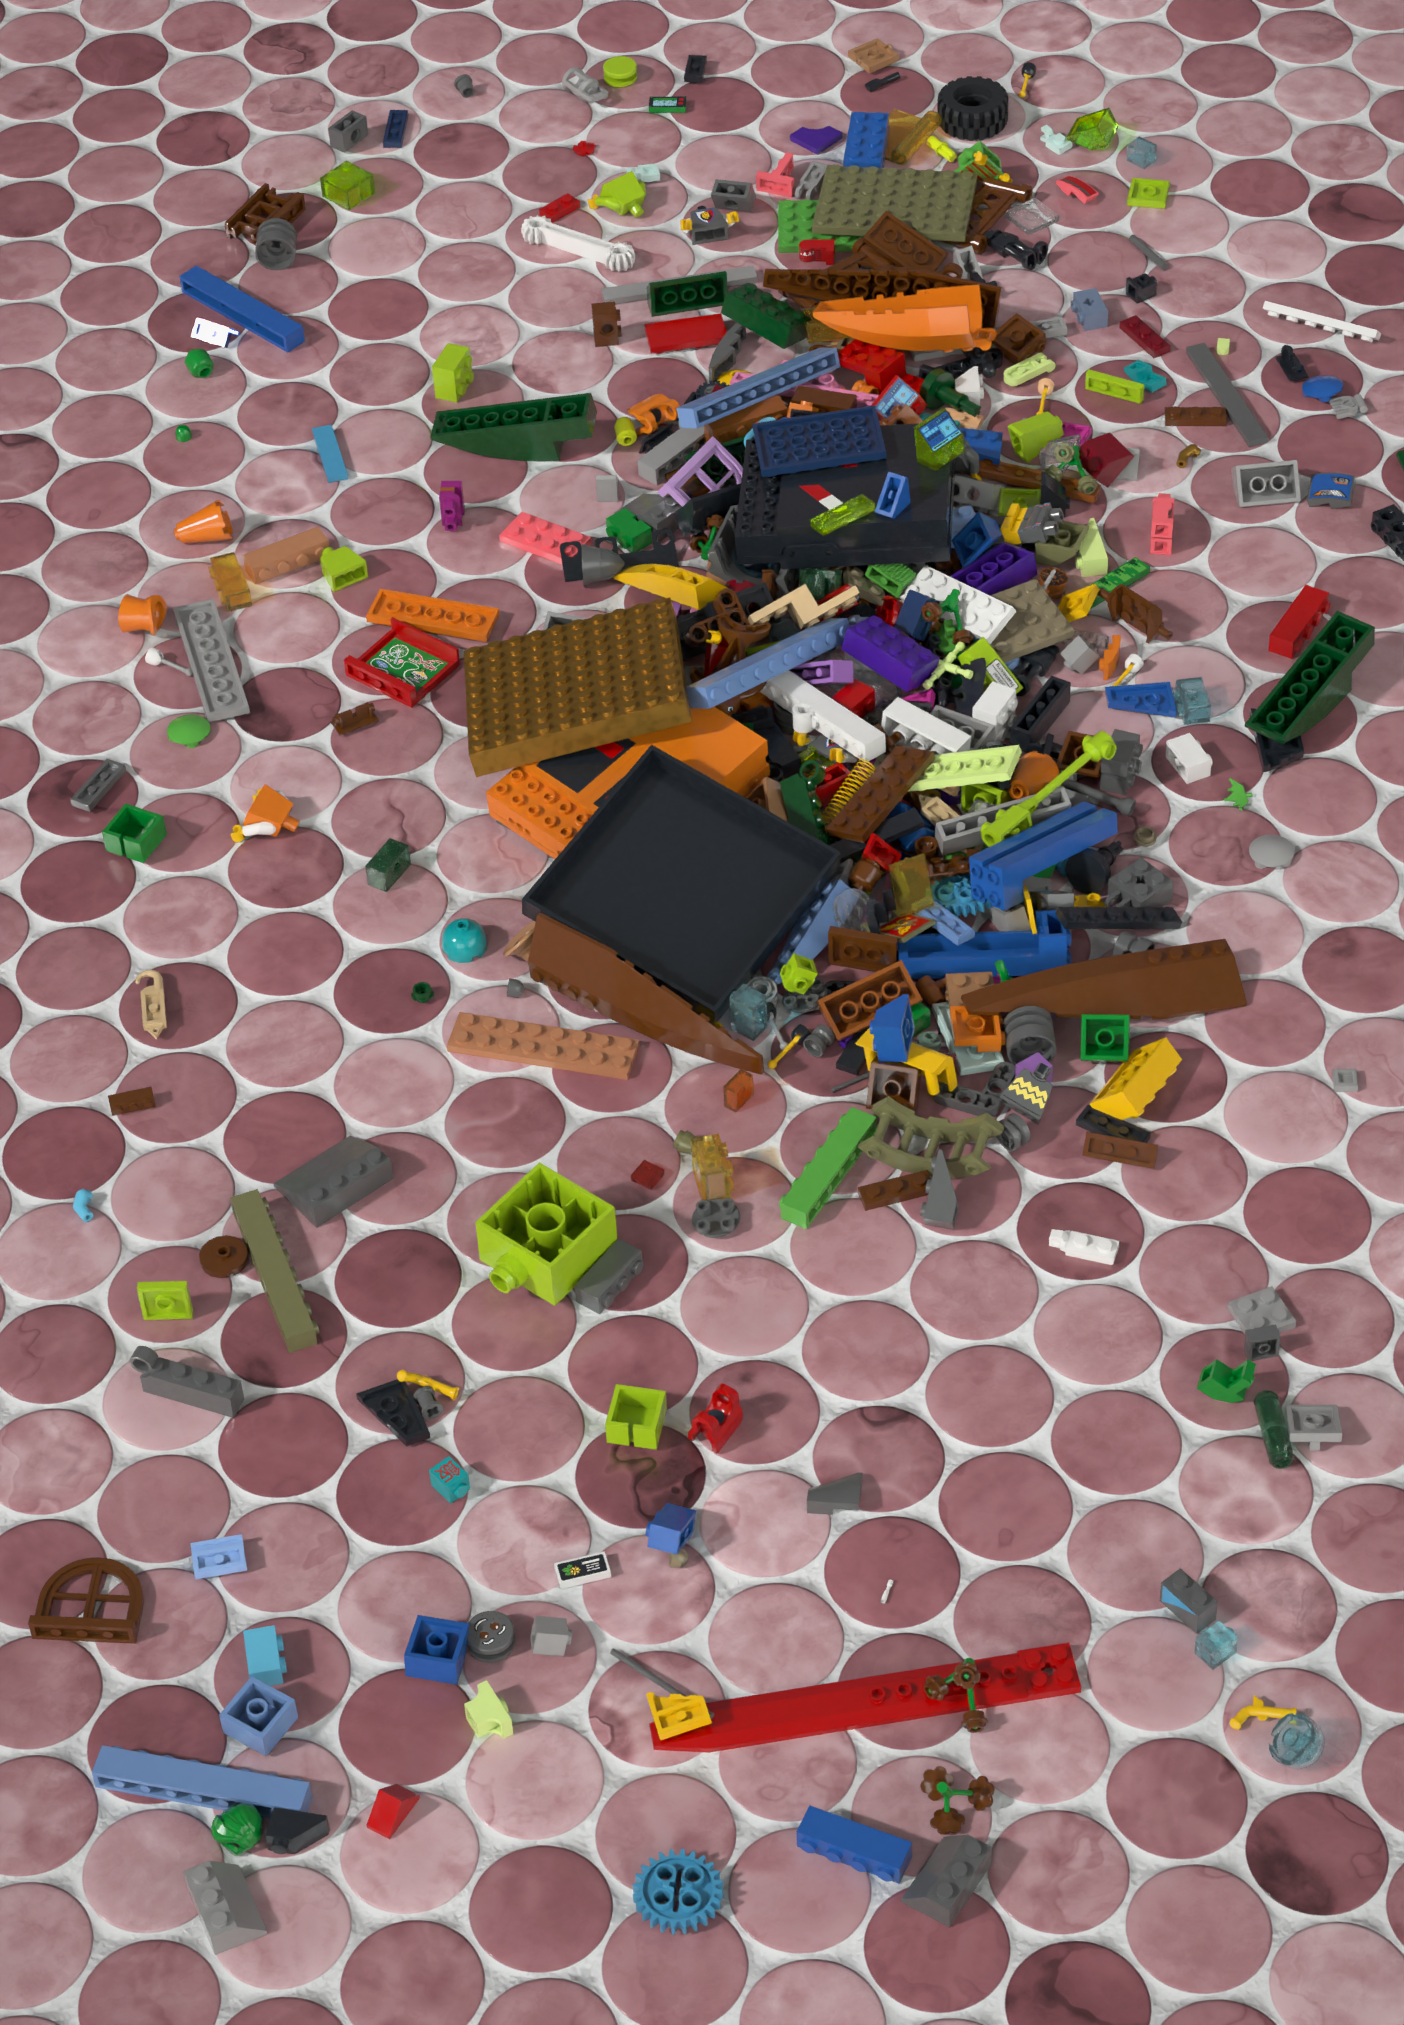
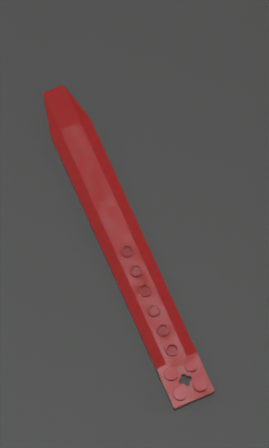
[649,1643,1081,1753]

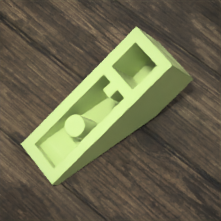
[1075,518,1108,577]

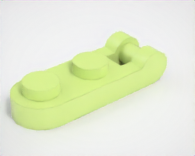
[1004,352,1056,387]

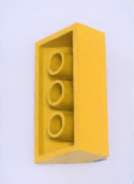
[1090,1037,1182,1120]

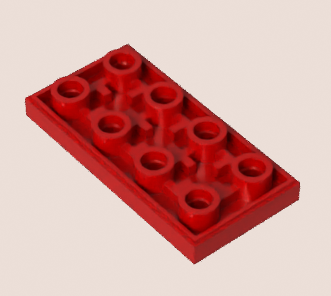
[644,313,727,354]

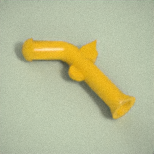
[397,1369,459,1401]
[1229,1695,1297,1730]

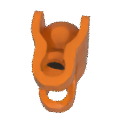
[627,394,680,435]

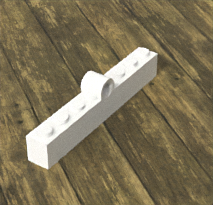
[760,670,886,763]

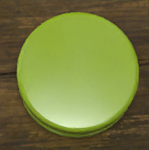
[603,56,637,87]

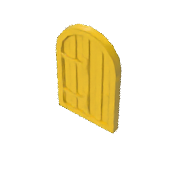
[1023,885,1037,934]

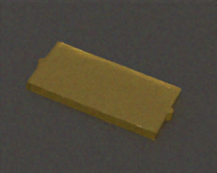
[889,853,935,918]

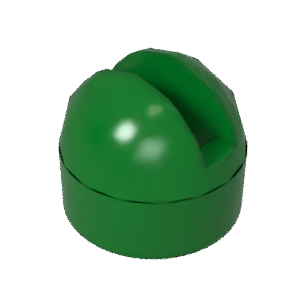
[175,424,192,442]

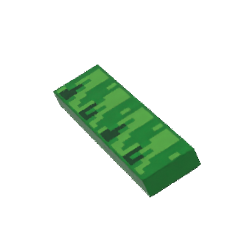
[1089,557,1150,609]

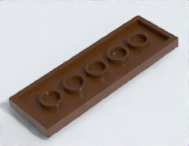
[826,745,935,843]

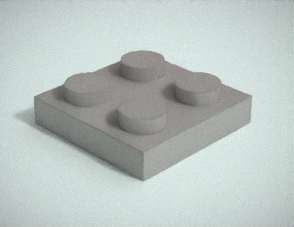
[1227,1286,1296,1334]

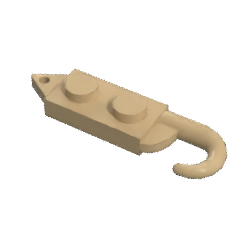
[135,970,167,1039]

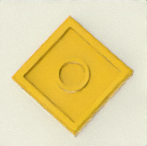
[1057,584,1100,622]

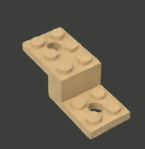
[748,584,860,631]

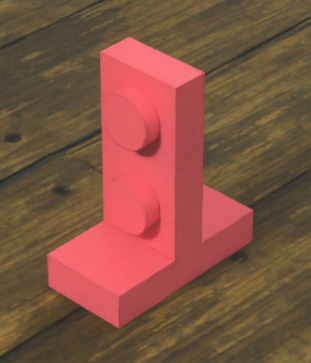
[756,152,795,198]

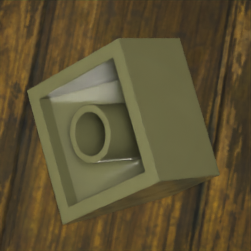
[1035,520,1089,567]

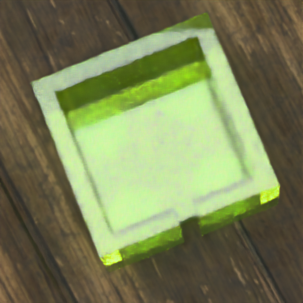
[320,160,375,210]

